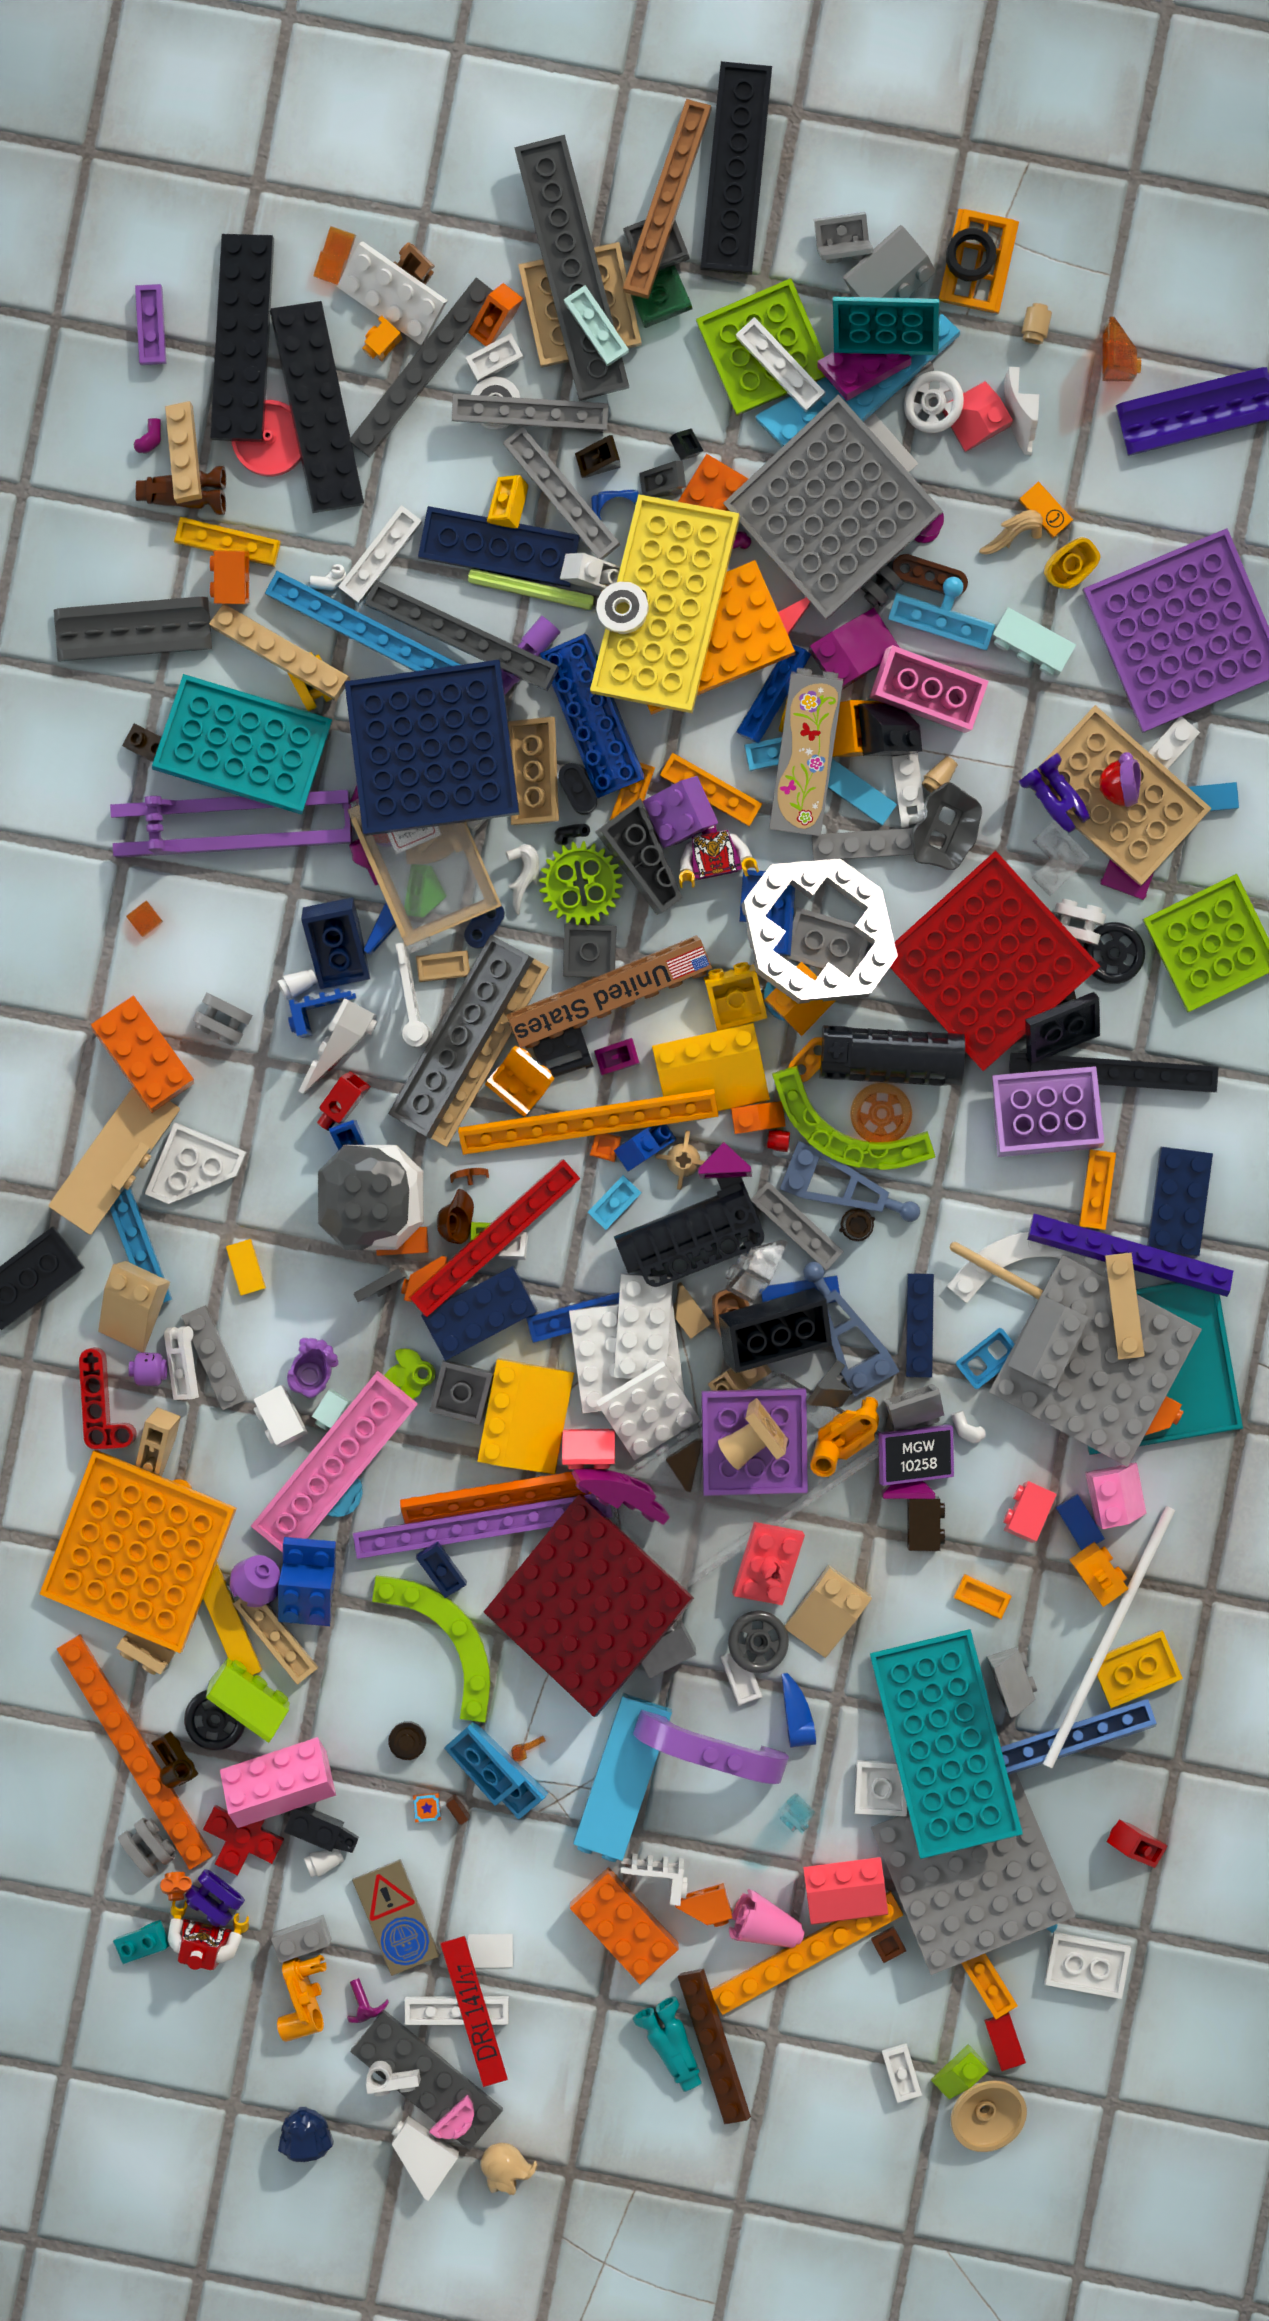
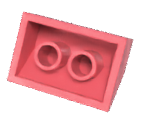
[803,1857,888,1925]

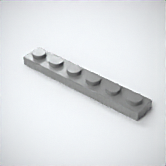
[452,394,608,431]
[503,426,620,560]

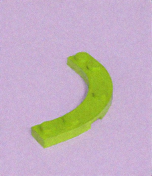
[772,1066,936,1170]
[372,1575,490,1723]

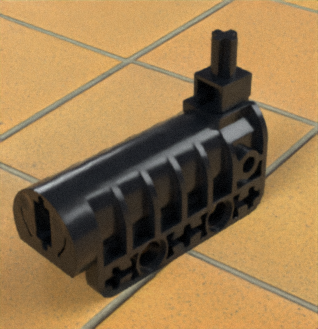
[819,1025,965,1086]
[614,1149,764,1287]

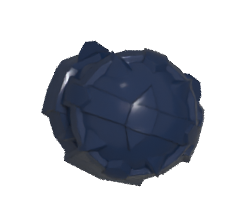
[278,2107,334,2162]

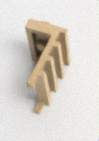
[116,1617,197,1675]

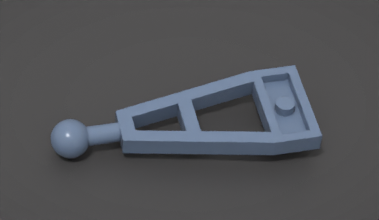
[780,1141,920,1222]
[803,1262,900,1397]

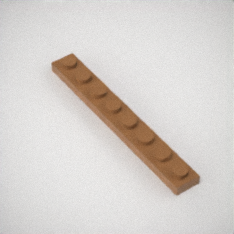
[623,99,711,299]

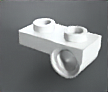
[366,2061,421,2096]

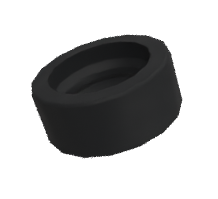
[946,228,996,281]

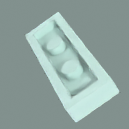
[564,285,629,367]

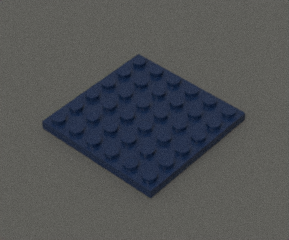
[344,660,520,836]

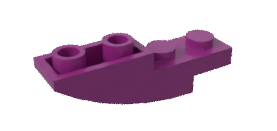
[572,1468,670,1525]

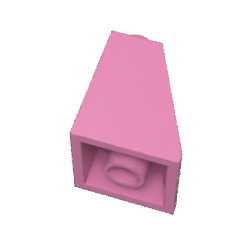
[1085,1462,1147,1529]

